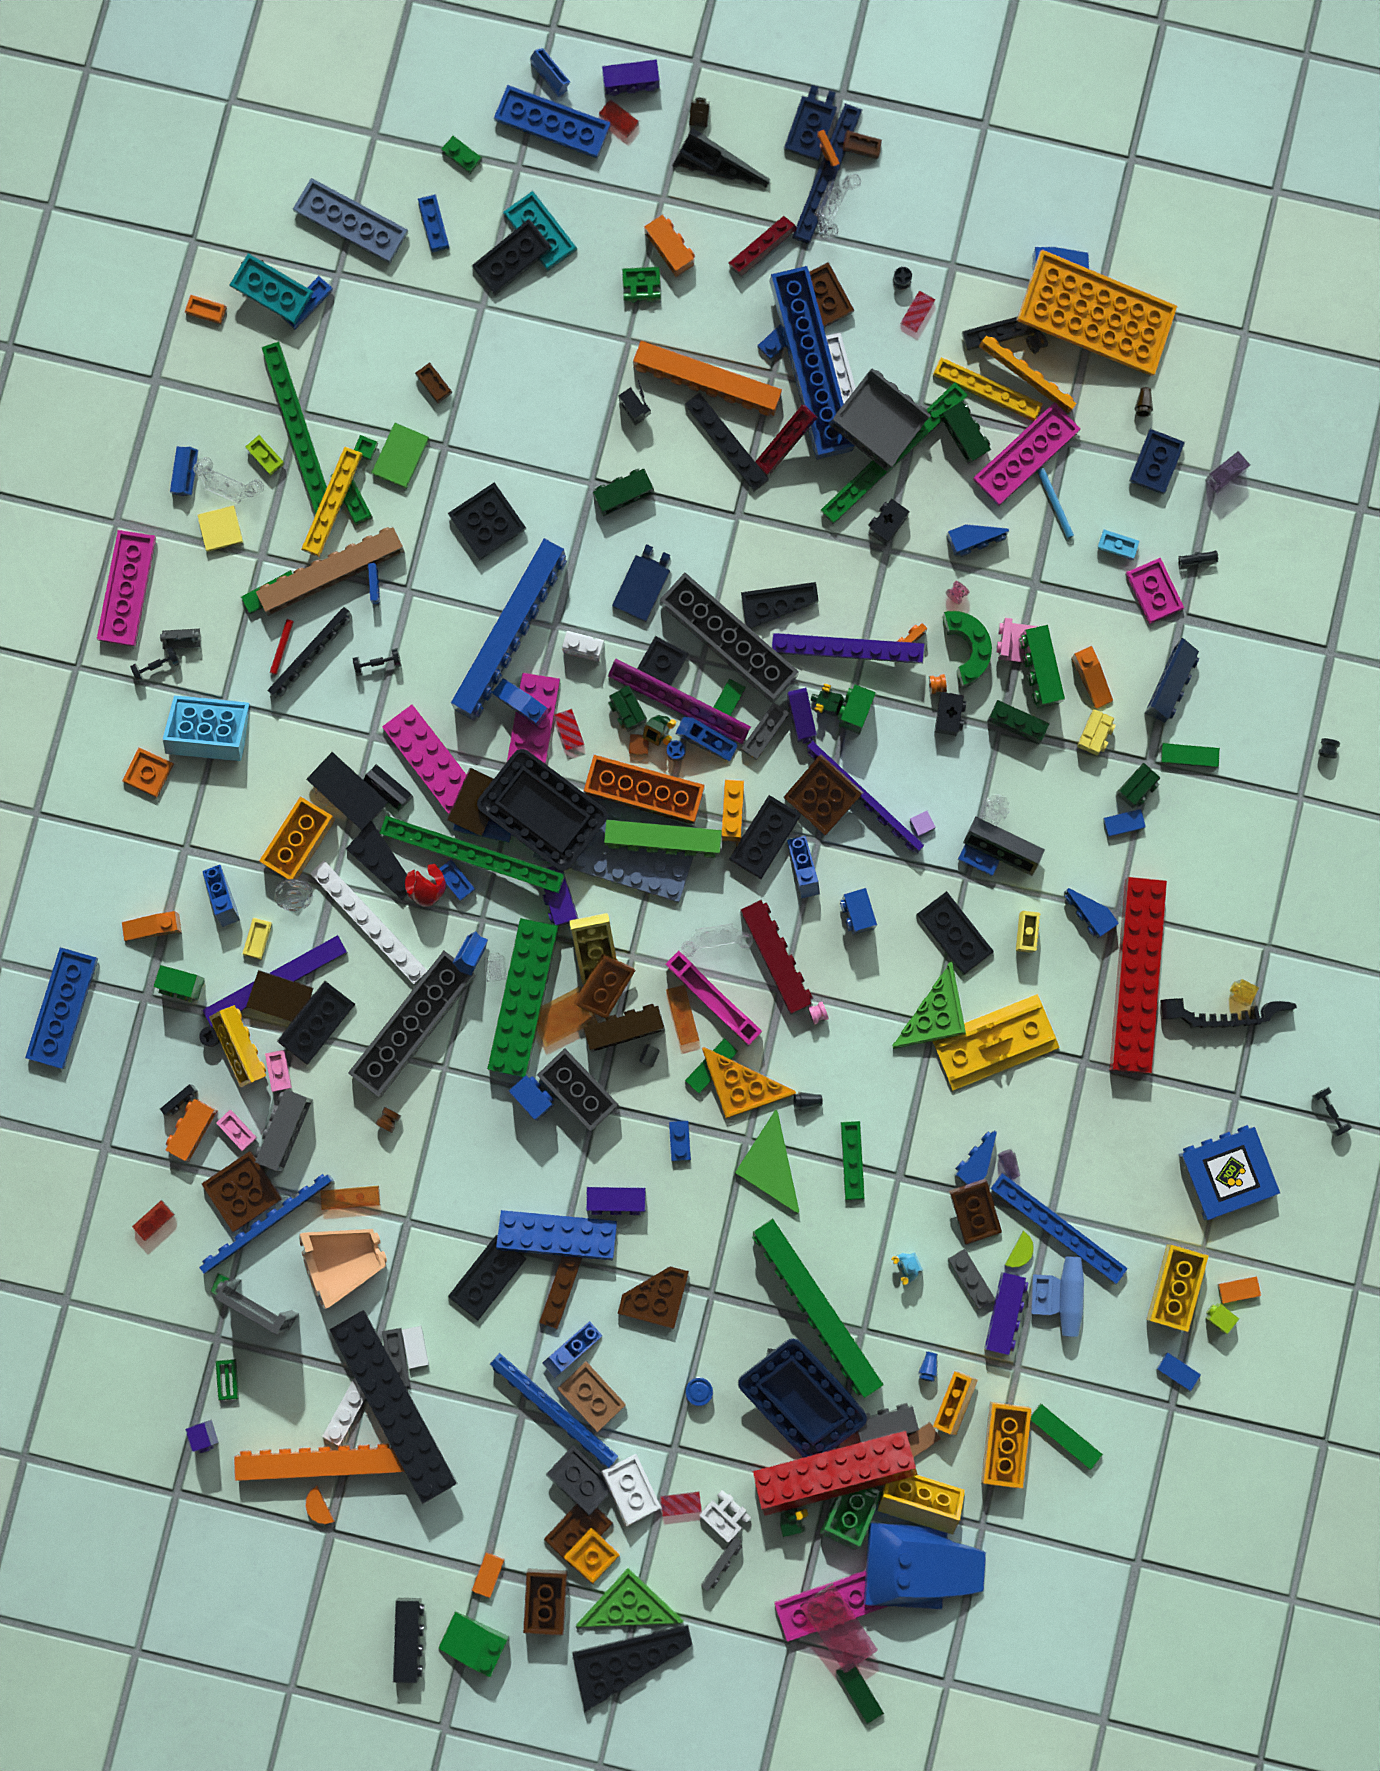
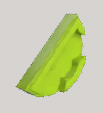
[1004,1231,1034,1267]

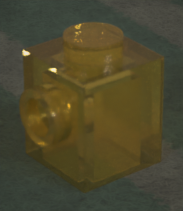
[1229,979,1259,1006]

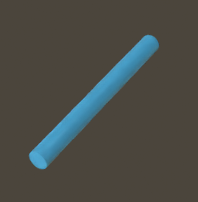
[1037,468,1074,539]

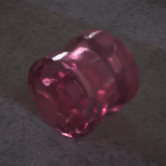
[945,581,970,605]

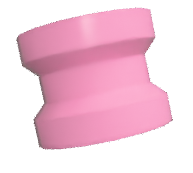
[808,1002,829,1025]

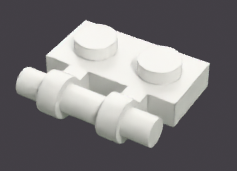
[699,1490,751,1543]

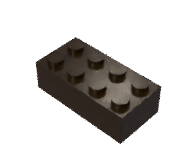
[583,1004,665,1052]

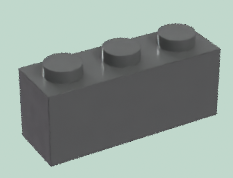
[856,1403,919,1443]

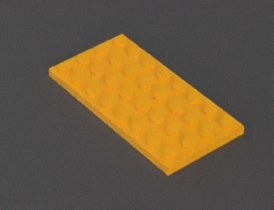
[1017,250,1177,376]

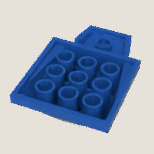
[864,1523,986,1609]

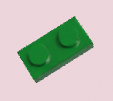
[441,135,482,174]

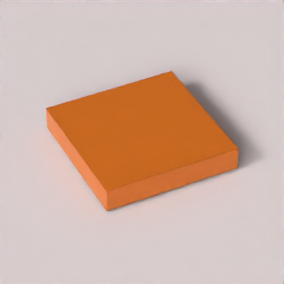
[122,748,174,798]

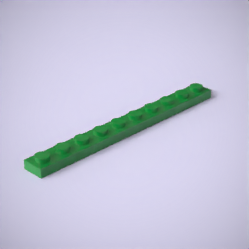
[261,342,327,514]
[821,383,968,524]
[380,816,565,893]

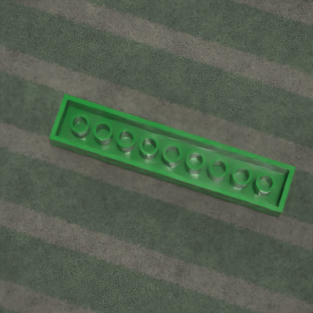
[752,1218,884,1398]

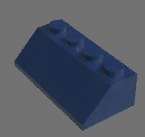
[1145,638,1200,723]

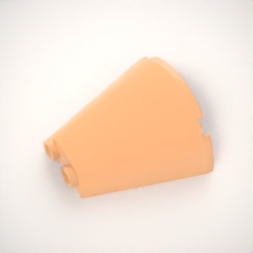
[299,1229,387,1309]

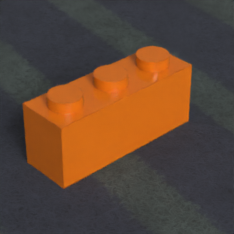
[644,214,695,277]
[165,1099,218,1162]

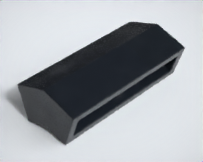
[363,764,413,811]

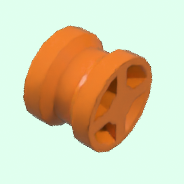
[929,674,947,695]

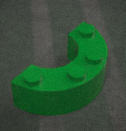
[942,611,992,689]

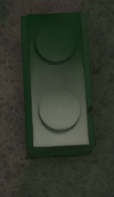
[608,686,647,732]
[1116,763,1160,808]

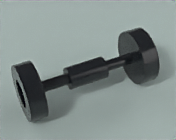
[130,647,180,683]
[353,648,402,676]
[1312,1087,1352,1137]

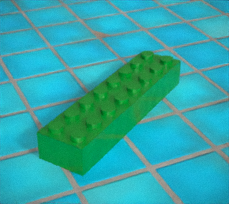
[487,918,559,1078]

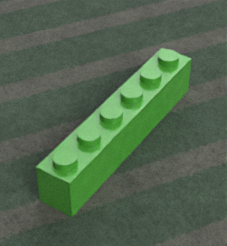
[604,820,722,858]

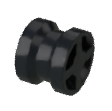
[893,267,912,290]
[1025,330,1048,354]
[1318,738,1341,759]
[199,1027,220,1047]

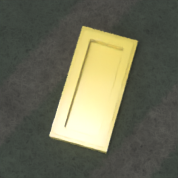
[242,918,272,960]

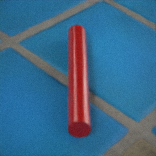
[269,619,294,675]

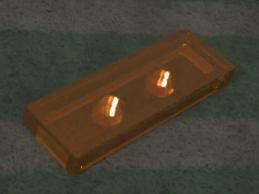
[666,985,700,1046]
[320,1186,381,1210]

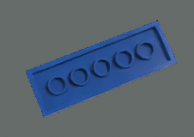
[494,85,611,159]
[25,947,98,1069]
[496,1210,617,1261]

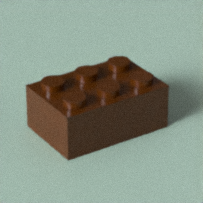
[523,1569,568,1635]

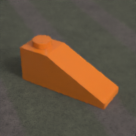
[1071,646,1113,709]
[122,911,182,941]

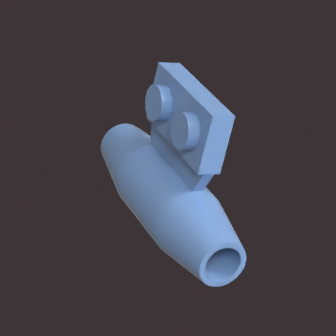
[1032,1257,1084,1337]

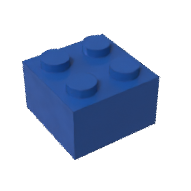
[840,888,877,935]
[509,1075,554,1121]

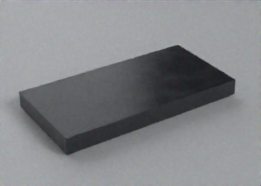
[471,219,553,295]
[306,752,388,831]
[729,795,802,880]
[916,891,994,975]
[277,980,355,1065]
[447,1235,527,1321]

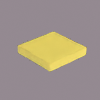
[197,505,244,552]

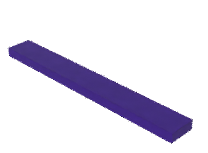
[202,935,347,1027]

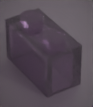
[1206,451,1250,494]

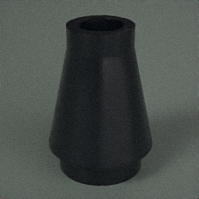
[793,1092,823,1111]

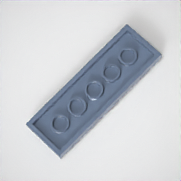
[293,178,408,263]

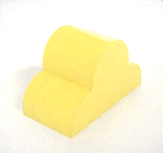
[570,913,617,985]

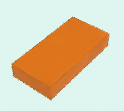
[185,295,227,325]
[1218,1276,1261,1303]
[472,1552,505,1598]

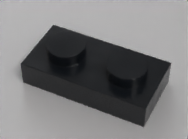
[160,1084,198,1116]

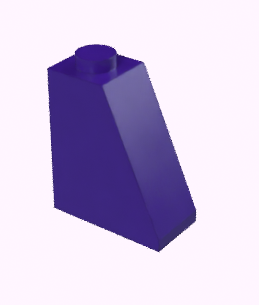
[787,688,817,744]

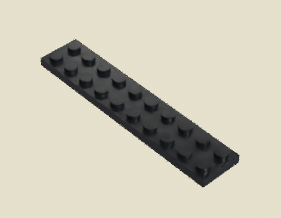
[329,1310,458,1504]

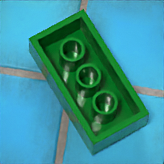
[1018,625,1065,709]

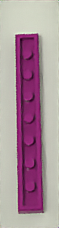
[608,659,751,744]

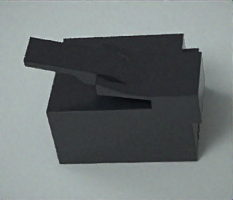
[618,380,651,425]

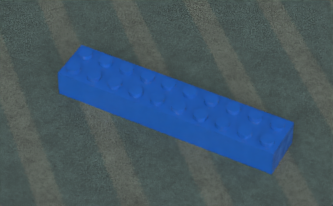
[769,266,855,460]
[451,538,567,720]

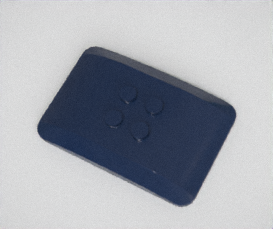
[738,1338,867,1458]

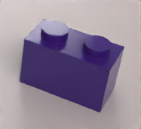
[185,1419,218,1454]

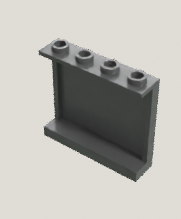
[828,368,931,471]
[215,1278,299,1335]

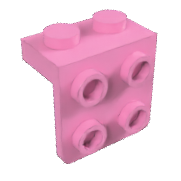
[996,618,1038,663]

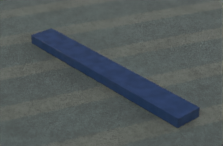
[792,103,862,244]

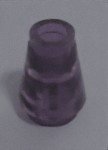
[998,1149,1020,1179]

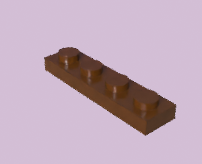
[539,1256,582,1329]

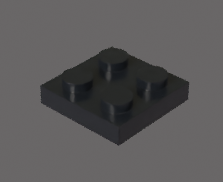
[637,636,689,686]

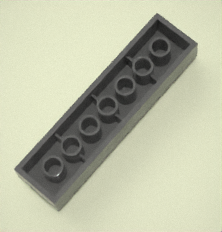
[660,572,799,703]
[348,950,476,1098]

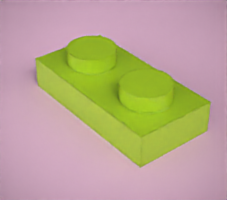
[245,435,285,476]

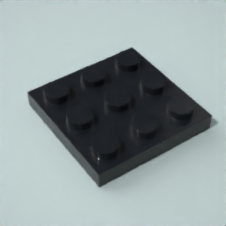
[448,482,526,560]

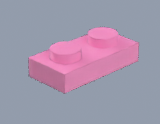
[265,1050,292,1092]
[216,1110,257,1151]

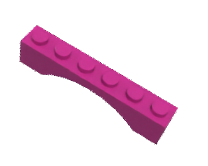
[665,950,762,1046]

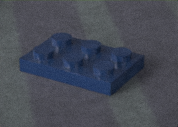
[1129,428,1185,495]

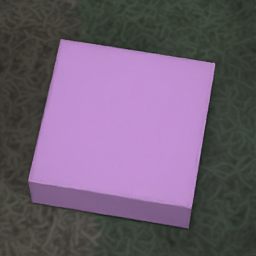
[910,811,936,836]

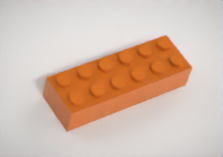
[583,755,705,825]

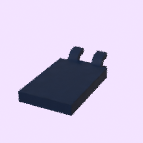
[784,85,837,161]
[612,544,671,622]

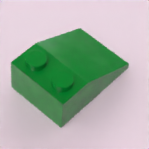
[820,1488,882,1550]
[438,1611,509,1677]

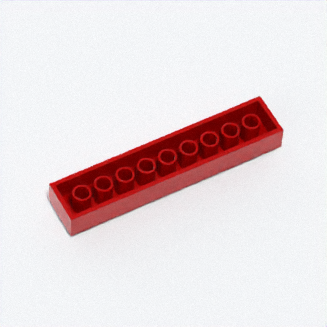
[1109,877,1167,1074]

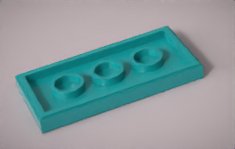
[503,191,577,271]
[229,253,314,325]

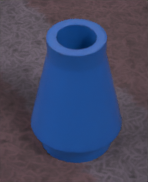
[918,1351,938,1382]

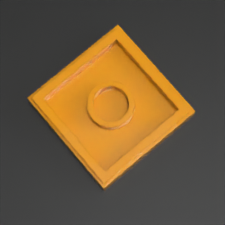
[564,1528,620,1584]

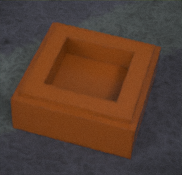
[629,734,649,755]

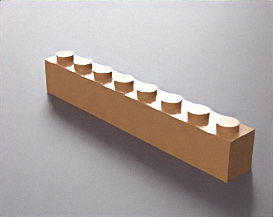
[256,527,405,616]

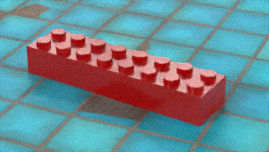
[753,1431,918,1516]

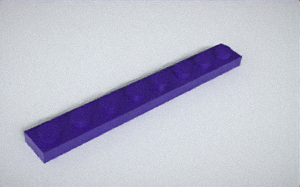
[772,633,925,664]
[807,741,924,853]

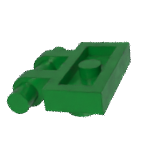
[622,267,661,303]

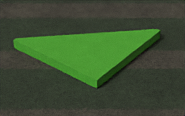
[892,962,966,1049]
[735,1110,799,1213]
[576,1568,684,1627]

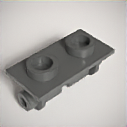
[160,628,201,649]

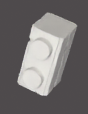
[562,631,604,662]

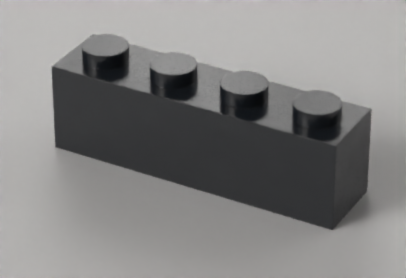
[963,816,1045,876]
[393,1598,425,1683]

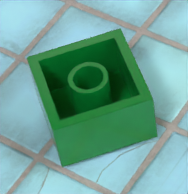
[837,684,876,734]
[154,965,205,1002]

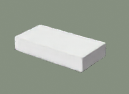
[402,1326,429,1369]

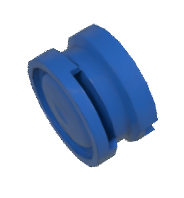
[686,1377,713,1406]

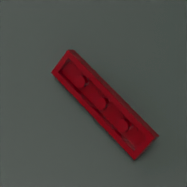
[728,216,797,277]
[755,405,817,475]

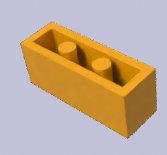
[721,780,744,842]
[933,1371,978,1435]

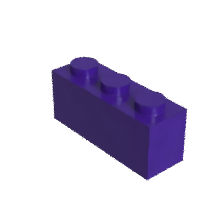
[602,59,660,96]
[540,866,579,927]
[586,1187,646,1215]

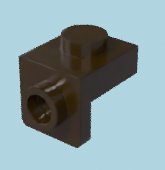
[689,97,710,127]

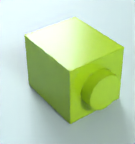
[1205,1303,1239,1334]

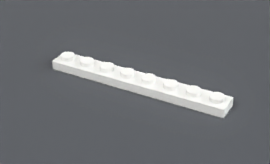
[310,861,428,985]

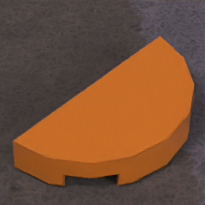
[817,129,840,167]
[305,1486,334,1524]

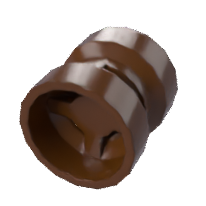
[375,1107,401,1133]

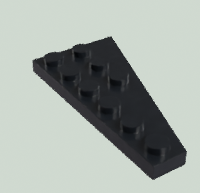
[572,1624,693,1713]

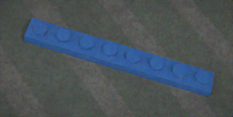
[990,1173,1128,1284]
[199,1174,334,1274]
[490,1353,618,1468]

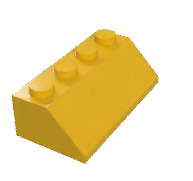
[209,1005,266,1088]
[877,1475,965,1535]

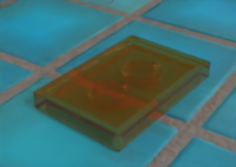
[537,986,597,1047]

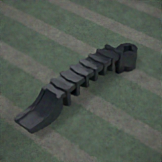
[1160,998,1297,1028]

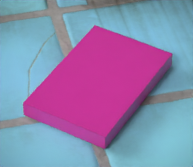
[1125,557,1184,624]

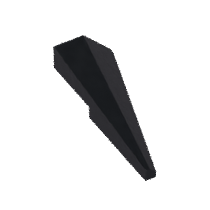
[672,127,770,187]

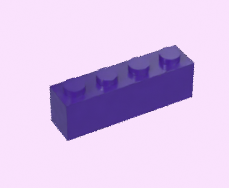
[984,1272,1028,1355]

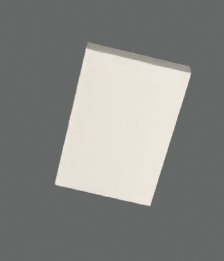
[601,1454,661,1526]

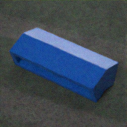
[530,48,570,97]
[170,446,198,496]
[452,931,488,975]

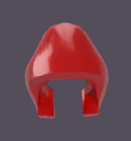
[405,864,446,907]

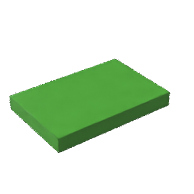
[372,422,429,489]

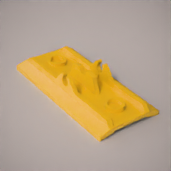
[932,994,1060,1091]

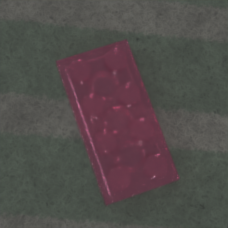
[800,1583,878,1673]

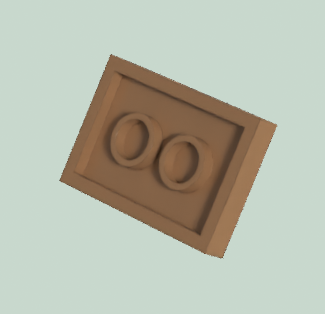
[557,1361,626,1432]

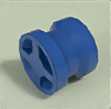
[666,740,686,762]

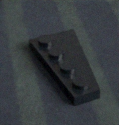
[741,582,819,629]
[346,822,408,900]

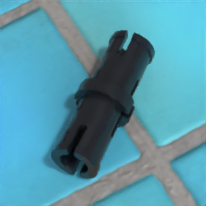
[1178,550,1219,568]

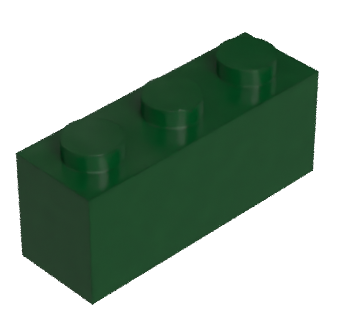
[939,401,991,464]
[593,469,654,517]
[987,700,1050,744]

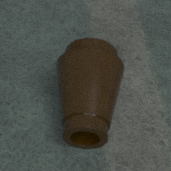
[1134,387,1153,417]

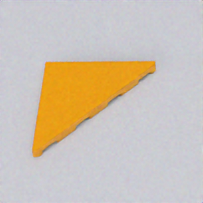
[702,1047,796,1118]

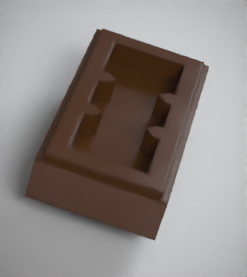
[842,130,882,159]
[415,362,452,404]

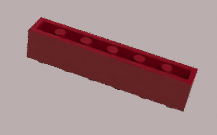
[740,900,813,1015]

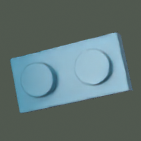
[1097,529,1140,560]

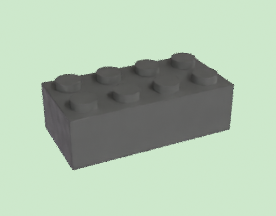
[537,1048,619,1132]
[254,1089,313,1171]

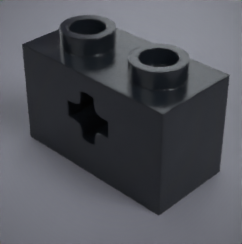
[868,498,910,546]
[934,692,967,736]

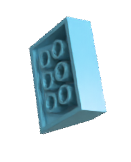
[163,695,250,761]

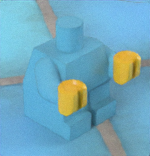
[891,1252,923,1285]

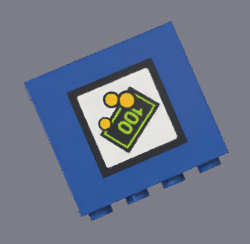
[1179,1125,1280,1220]

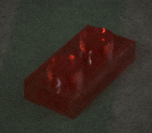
[599,99,639,138]
[132,1200,175,1241]

